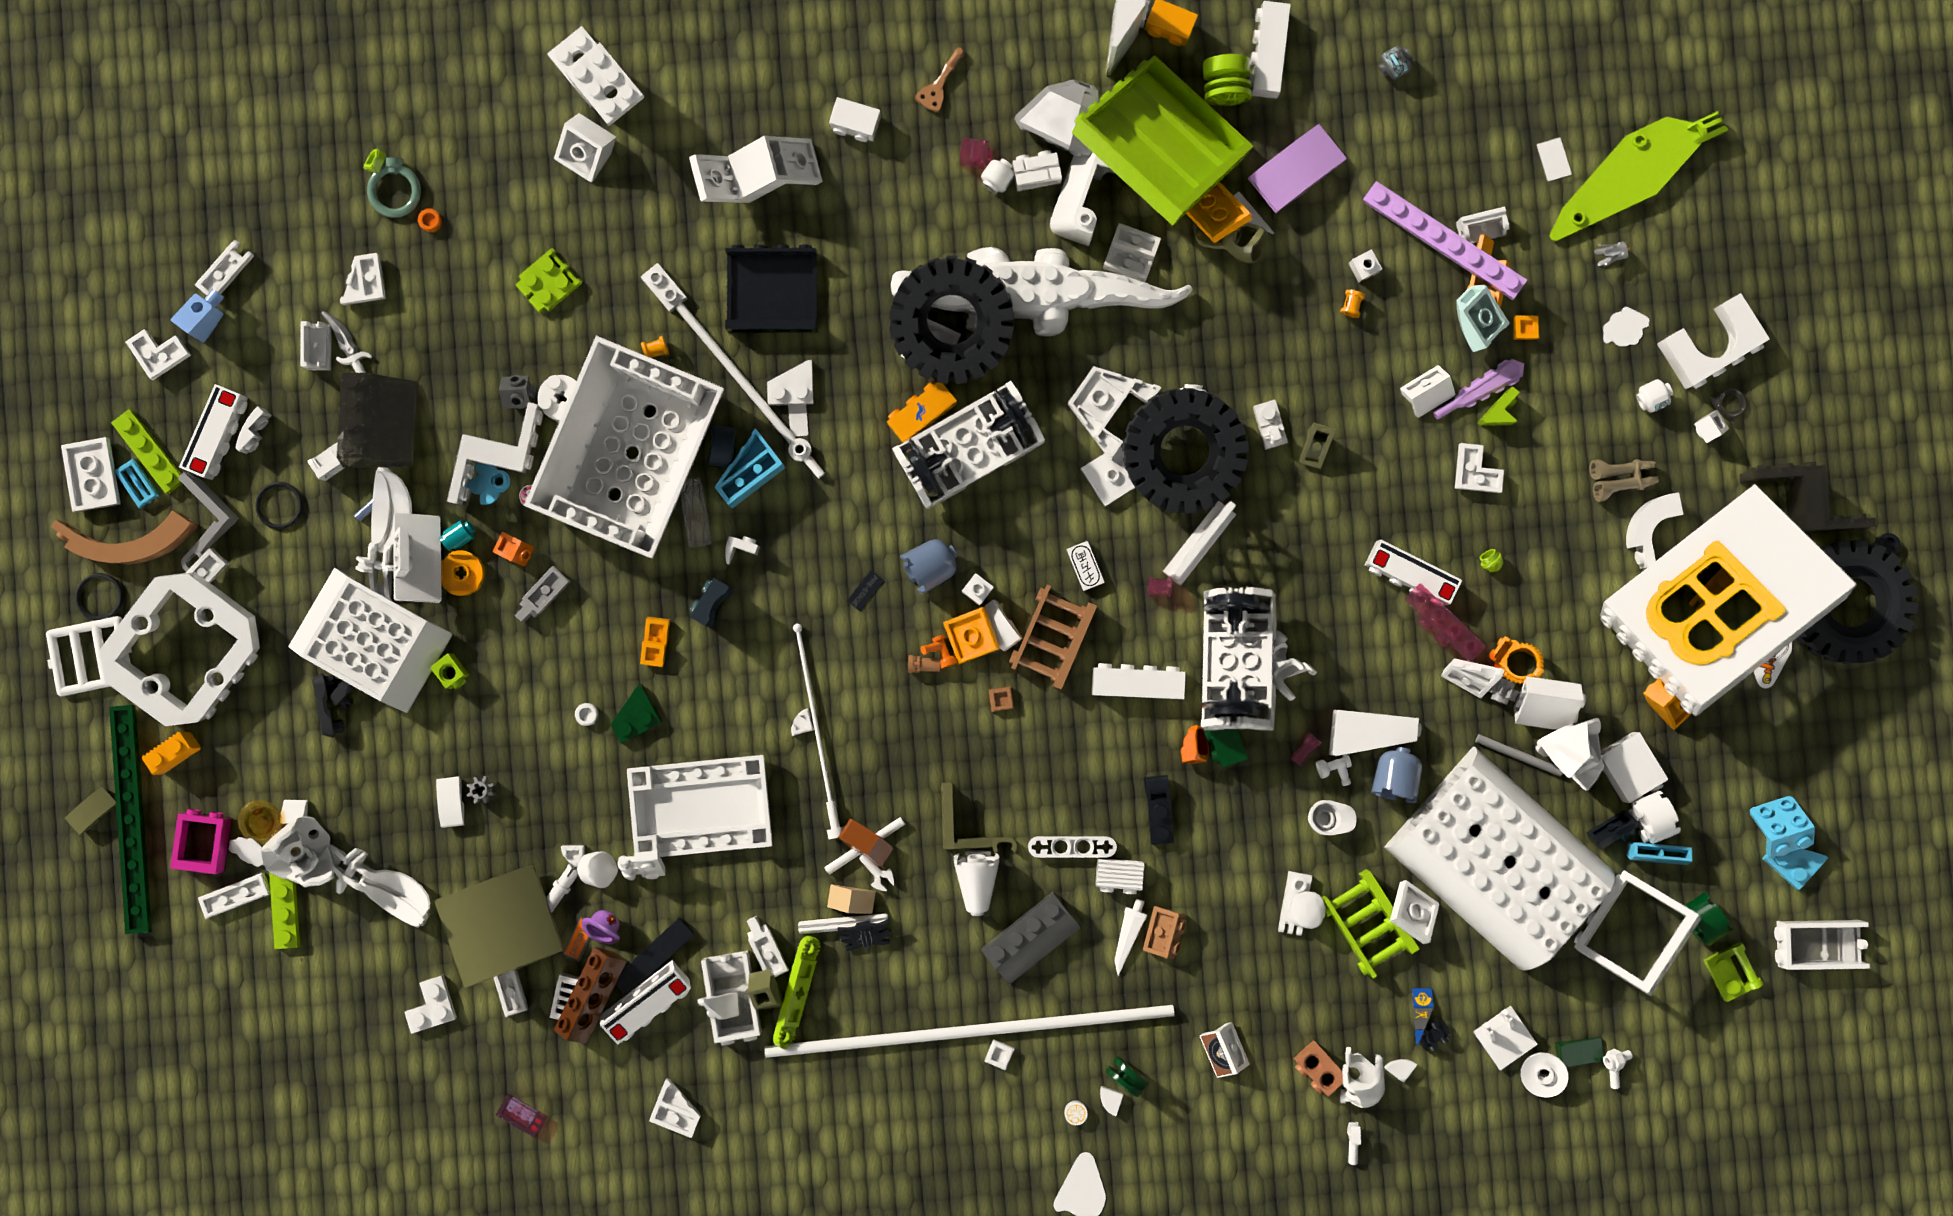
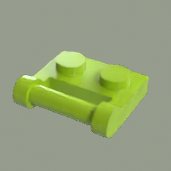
[1704,942,1763,1002]

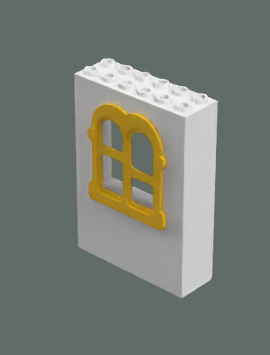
[1600,484,1856,717]

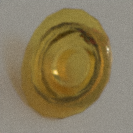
[238,800,282,845]

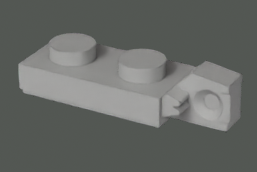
[515,566,571,623]

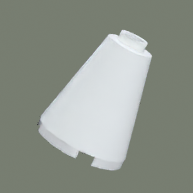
[954,850,999,916]

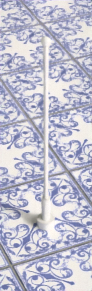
[793,624,844,839]

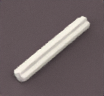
[798,913,888,934]

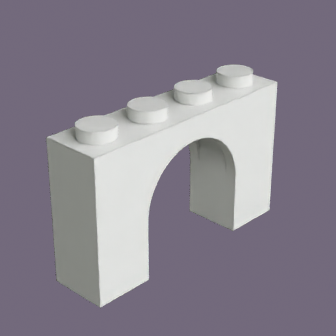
[1657,293,1770,389]

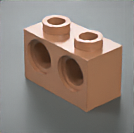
[1293,1040,1343,1097]

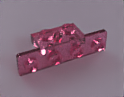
[1405,584,1486,662]

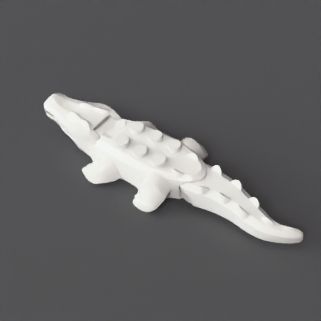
[891,247,1192,336]

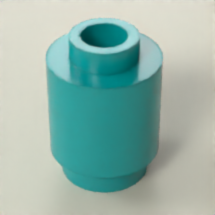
[440,519,475,551]

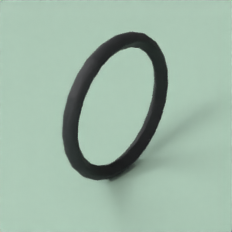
[255,482,303,529]
[75,573,124,620]

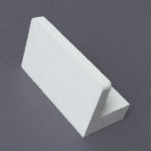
[1400,365,1455,418]

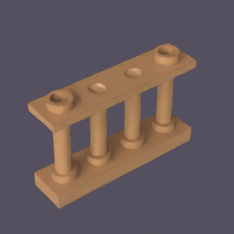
[1009,585,1097,690]

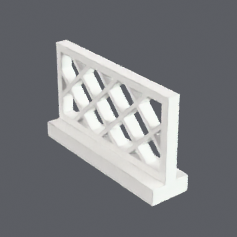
[1163,501,1236,586]

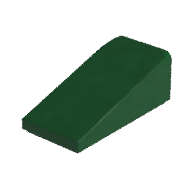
[1555,1037,1604,1067]

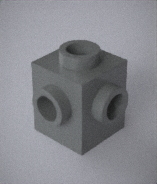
[499,375,535,409]

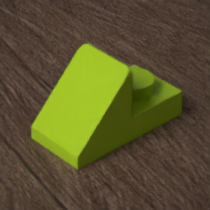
[1477,387,1520,426]

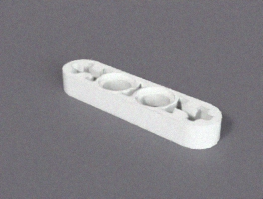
[1028,836,1117,858]

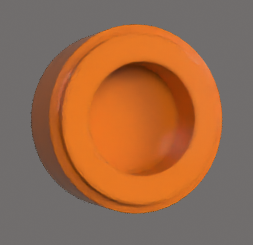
[418,209,442,233]

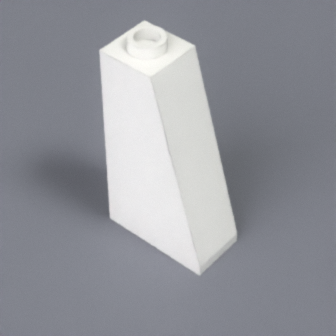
[1329,710,1422,756]

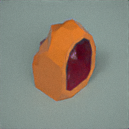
[1180,725,1209,764]

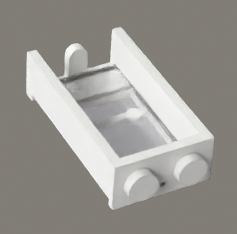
[1774,920,1870,970]
[701,950,762,1045]

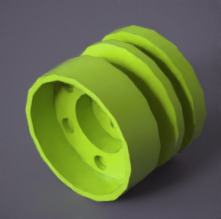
[1203,54,1252,106]

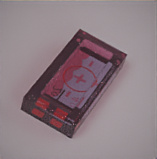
[496,1094,548,1138]

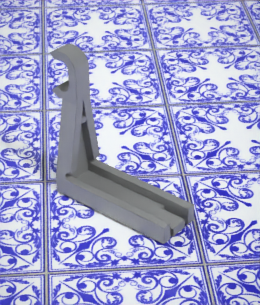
[178,472,239,571]

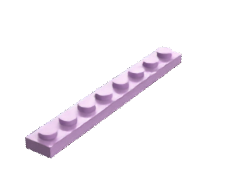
[1363,181,1527,300]

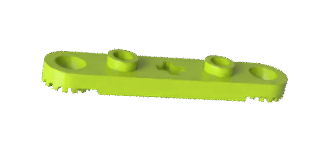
[773,936,821,1049]

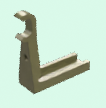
[941,782,1017,853]

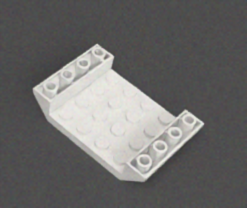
[288,568,453,713]

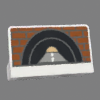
[1200,1022,1250,1077]

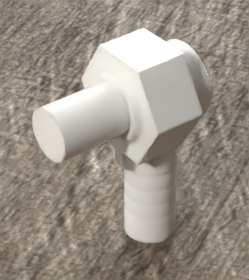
[1603,1049,1632,1089]

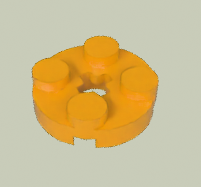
[441,550,485,596]

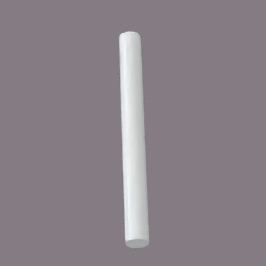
[825,817,905,875]

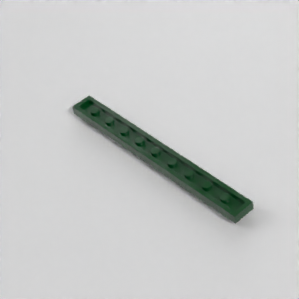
[109,705,152,935]

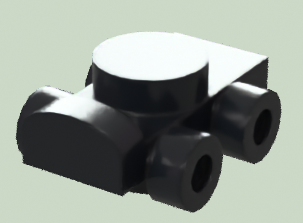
[1419,1019,1451,1051]

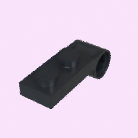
[1144,775,1174,845]

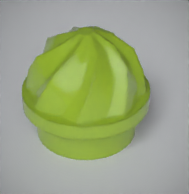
[1480,549,1503,572]

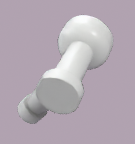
[1316,754,1352,786]

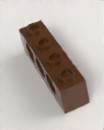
[554,947,627,1044]

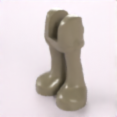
[1589,459,1659,502]

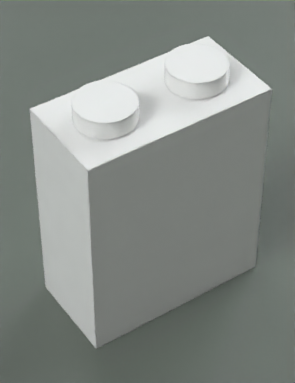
[1513,676,1586,730]
[1601,732,1669,803]

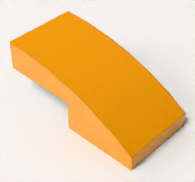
[640,617,670,667]

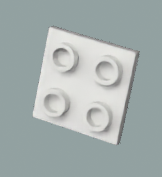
[1473,1006,1538,1070]

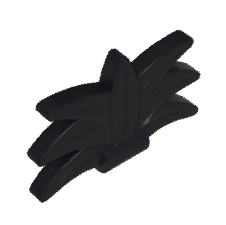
[837,919,891,951]

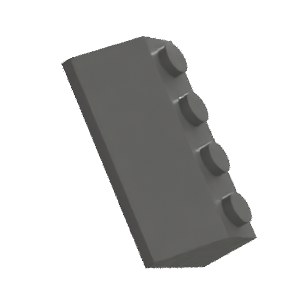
[981,891,1081,984]

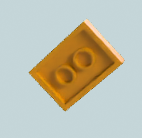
[1186,182,1252,243]

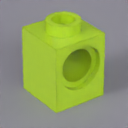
[430,653,469,690]

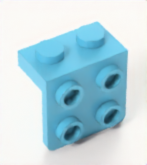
[1750,796,1815,859]

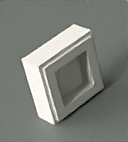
[985,1039,1014,1070]

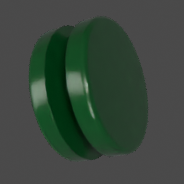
[1106,1056,1150,1097]

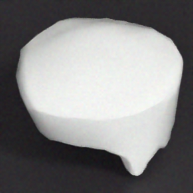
[577,851,618,888]
[1289,892,1325,929]

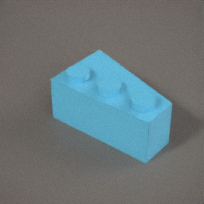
[715,428,786,508]

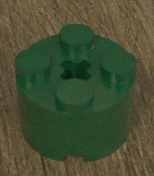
[1678,892,1733,946]

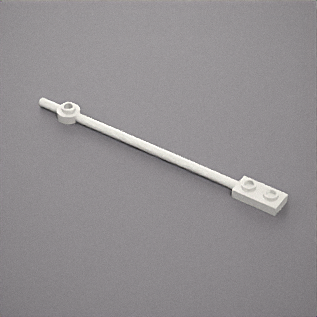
[641,263,825,479]

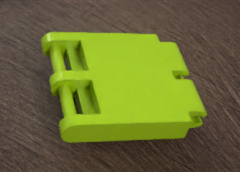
[516,248,582,313]

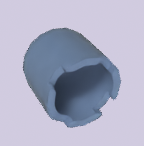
[900,539,958,595]
[1371,747,1422,803]

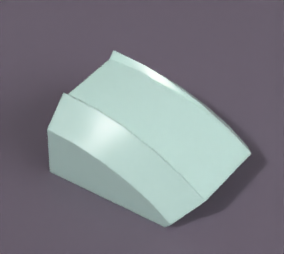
[1456,285,1510,352]

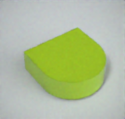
[364,149,386,173]

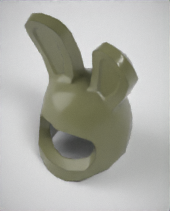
[1196,223,1268,263]

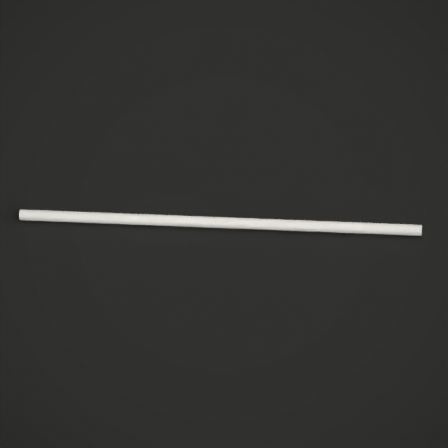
[765,1005,1174,1058]

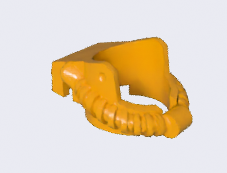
[1489,636,1545,684]

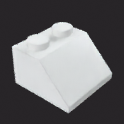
[554,113,616,182]

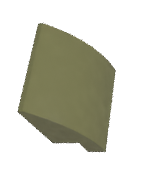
[434,864,565,988]

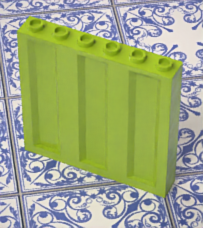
[1071,55,1253,226]

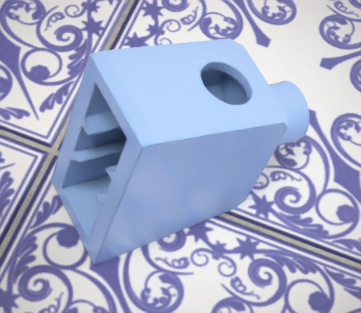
[171,289,224,343]

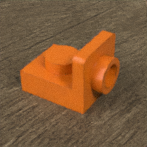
[493,532,534,566]

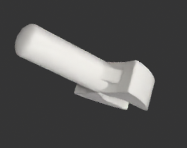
[859,854,894,891]
[1347,1122,1361,1165]

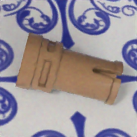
[908,655,940,673]

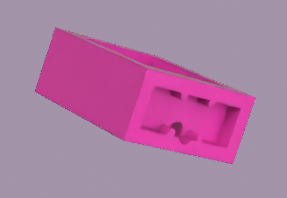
[170,809,232,874]

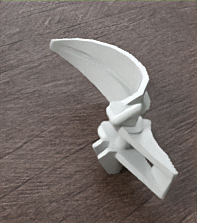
[356,467,412,600]
[330,844,431,927]

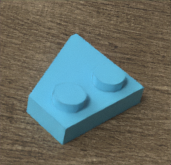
[1762,849,1828,890]

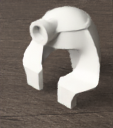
[1273,630,1317,701]
[1340,1047,1385,1108]

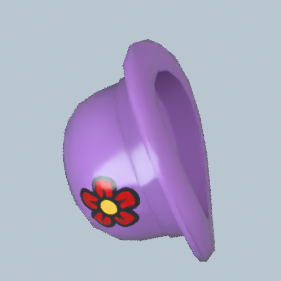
[582,910,620,944]

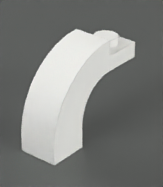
[1626,492,1683,569]

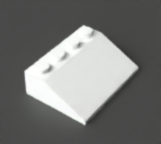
[1106,0,1150,76]

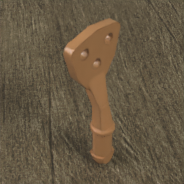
[915,47,964,112]

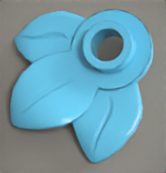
[466,462,511,505]

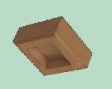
[989,686,1014,712]

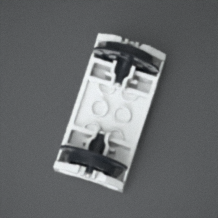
[892,381,1045,510]
[1201,587,1277,730]

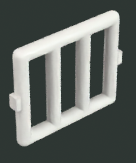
[46,616,132,696]

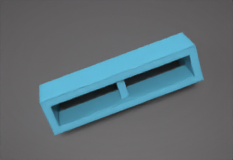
[1626,842,1692,865]

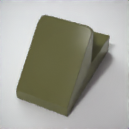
[1299,423,1336,469]

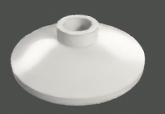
[1521,1053,1568,1097]

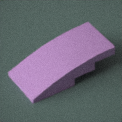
[1248,124,1347,213]

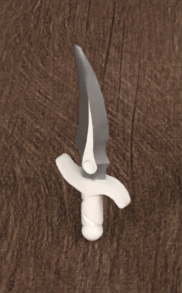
[322,311,372,383]

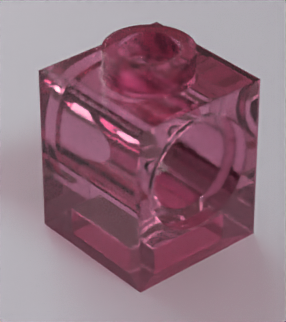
[960,137,993,169]

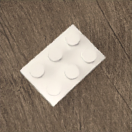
[61,437,121,513]

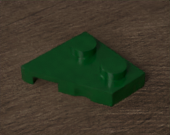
[610,684,662,744]

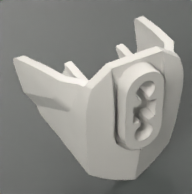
[1536,718,1604,791]
[261,816,334,887]

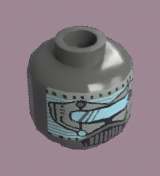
[1378,46,1414,80]

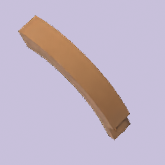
[51,510,199,564]

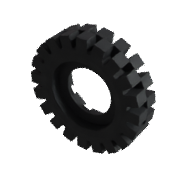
[889,256,1014,384]
[1122,388,1249,514]
[1796,540,1919,664]

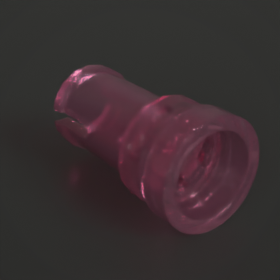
[1290,732,1322,767]

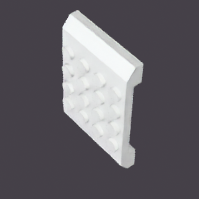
[627,755,773,857]

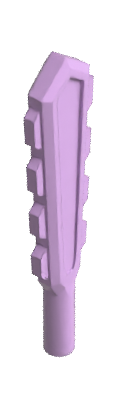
[1433,359,1524,420]

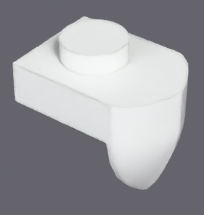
[725,536,760,565]

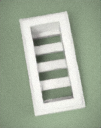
[550,973,579,1020]

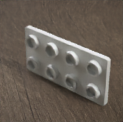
[393,513,442,603]

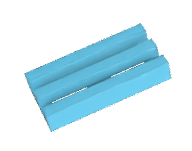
[114,459,161,509]

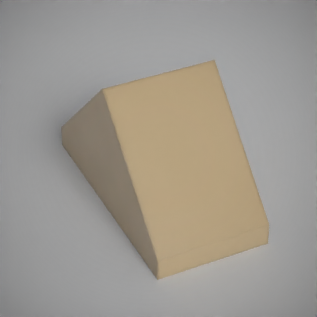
[827,884,876,914]

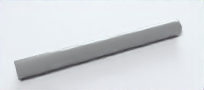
[1475,734,1563,777]

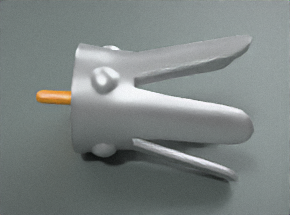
[1594,241,1631,267]

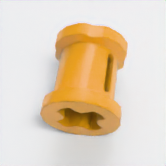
[1340,290,1365,318]
[641,336,669,358]

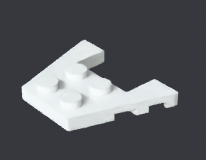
[1068,366,1161,459]

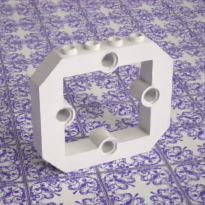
[100,572,260,726]

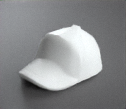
[1308,800,1356,835]

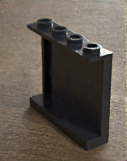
[725,244,818,333]

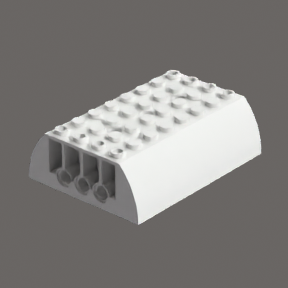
[524,336,724,559]
[1384,746,1615,970]

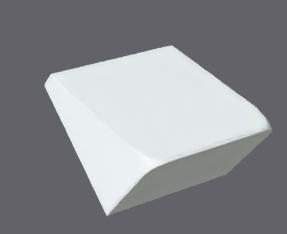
[279,800,308,824]

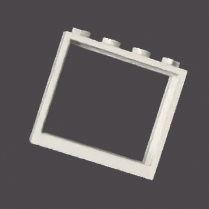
[1574,871,1701,996]

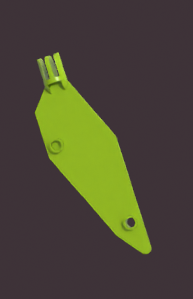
[1550,111,1728,241]

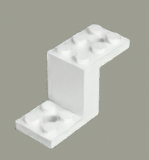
[547,26,644,126]
[689,136,823,203]
[447,402,544,505]

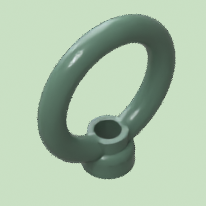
[367,158,421,218]

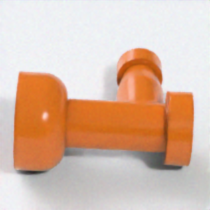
[921,634,957,669]

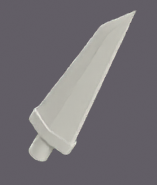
[1114,899,1147,976]

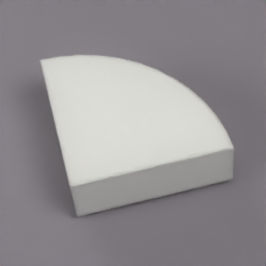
[791,708,814,736]
[561,845,585,867]
[1384,1059,1417,1083]
[1100,1086,1123,1116]

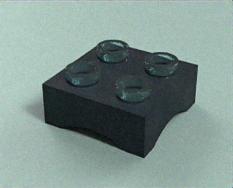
[689,578,735,628]

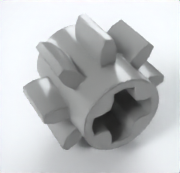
[1488,678,1519,705]
[467,776,496,803]

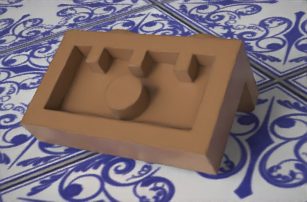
[1143,906,1187,958]

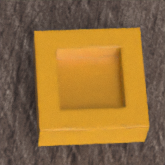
[1513,316,1539,340]

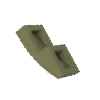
[65,787,116,836]

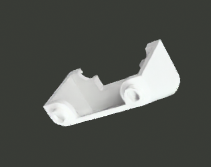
[1050,151,1115,246]

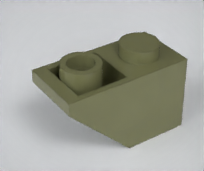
[747,969,784,1010]

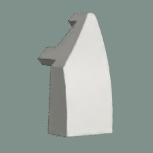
[698,992,739,1019]

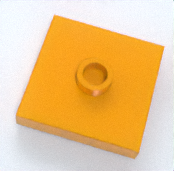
[943,606,1001,664]

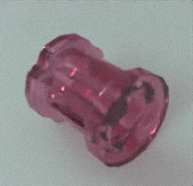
[1147,576,1172,598]

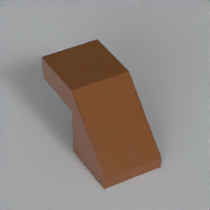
[838,819,893,867]

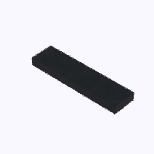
[616,917,695,996]

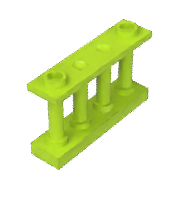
[1322,869,1419,978]

